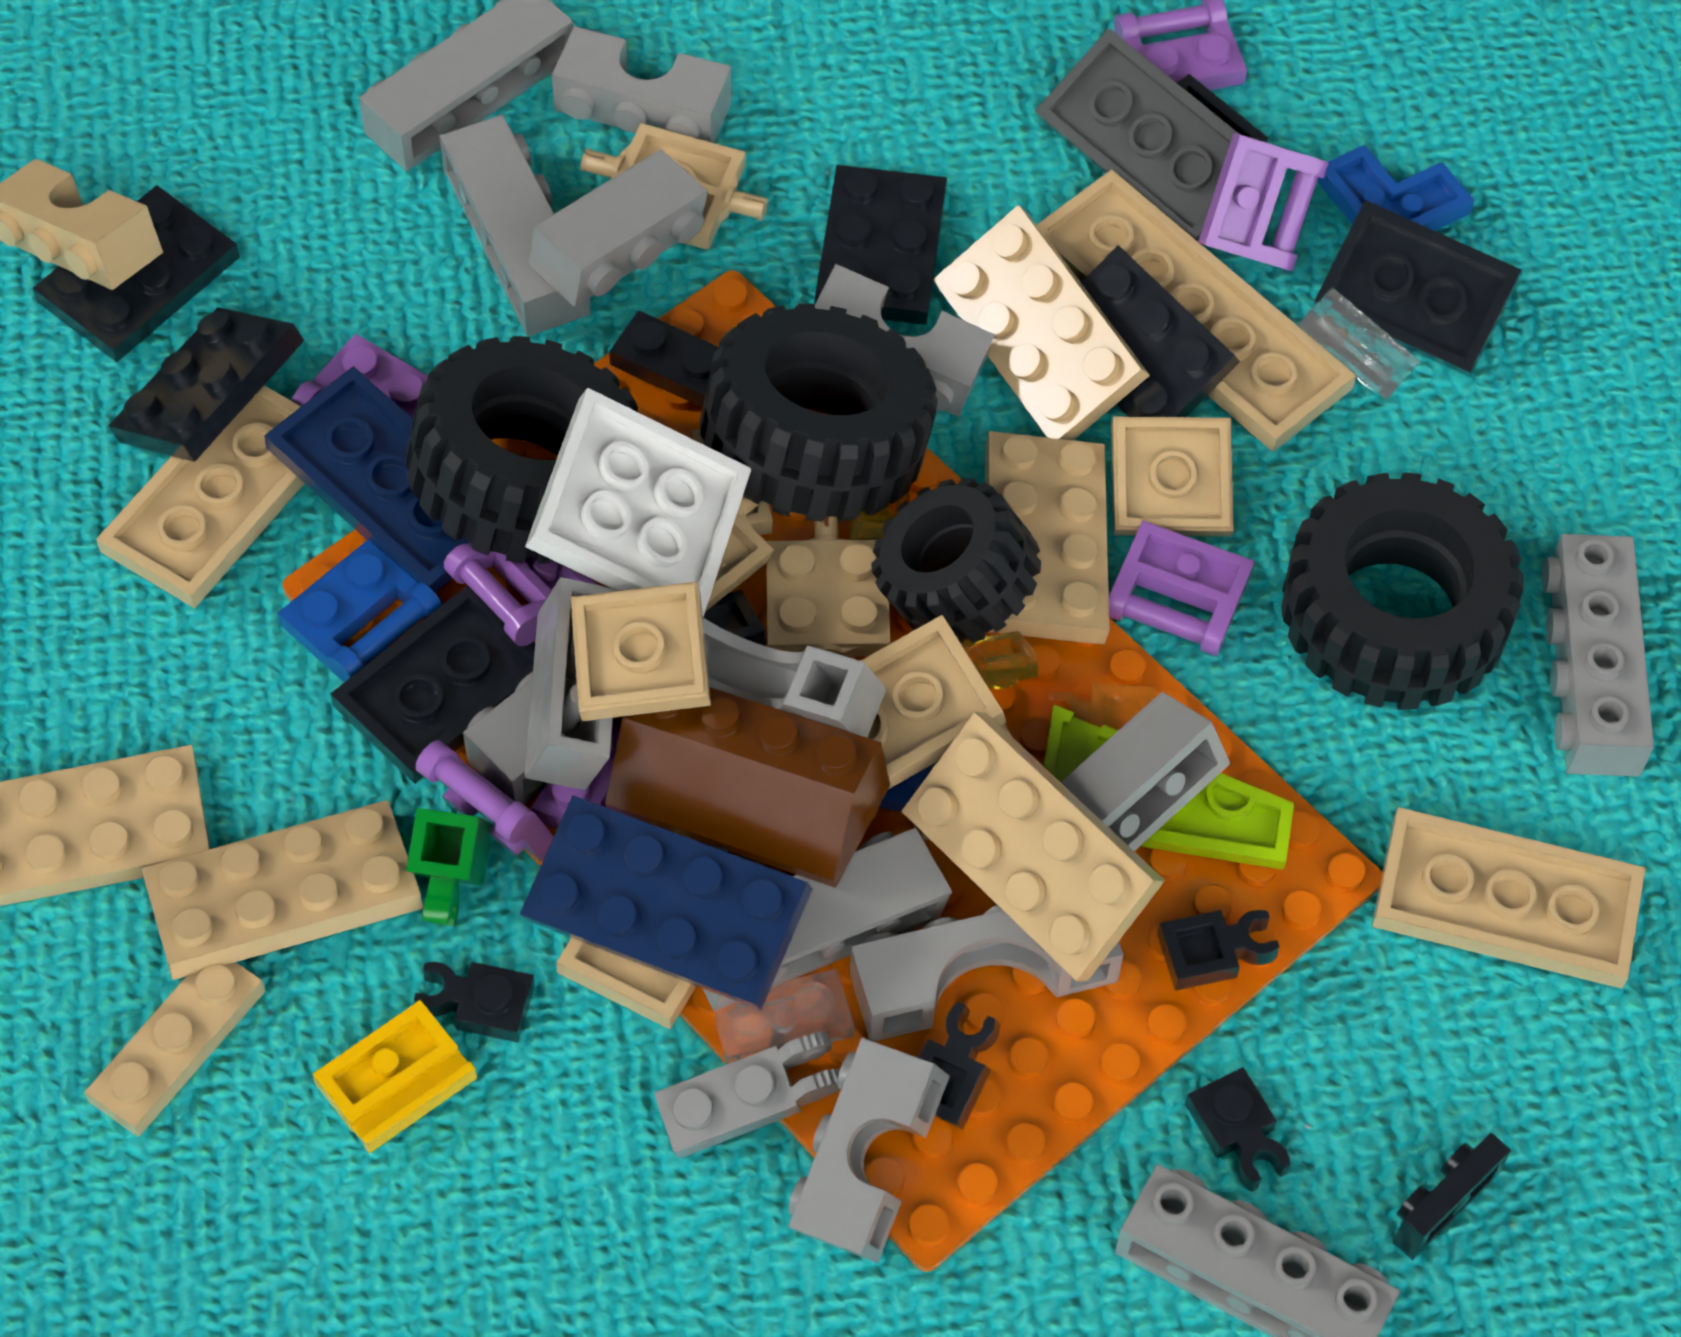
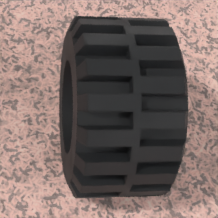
[871,478,1041,645]

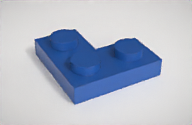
[1317,145,1475,231]

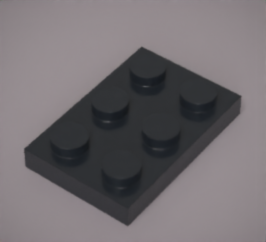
[814,164,947,325]
[33,185,240,363]
[1314,200,1522,377]
[1081,245,1240,417]
[108,307,304,462]
[330,585,535,784]

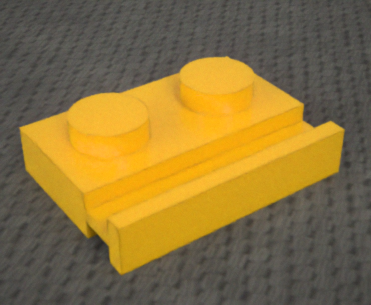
[312,1000,477,1154]

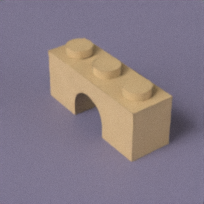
[0,158,163,290]

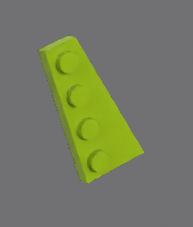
[1044,704,1294,870]

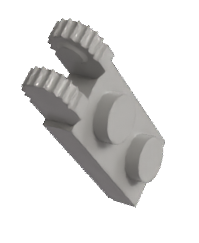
[654,1031,840,1158]

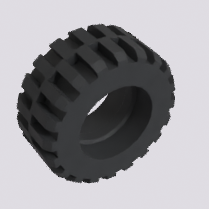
[700,304,938,522]
[405,336,640,564]
[1281,472,1524,710]

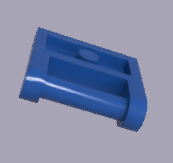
[278,539,442,682]

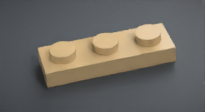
[85,962,265,1137]

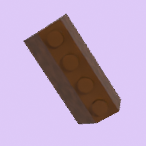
[605,687,890,888]

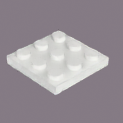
[525,388,751,617]

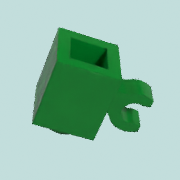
[406,808,493,927]

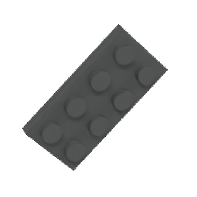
[1035,28,1239,245]

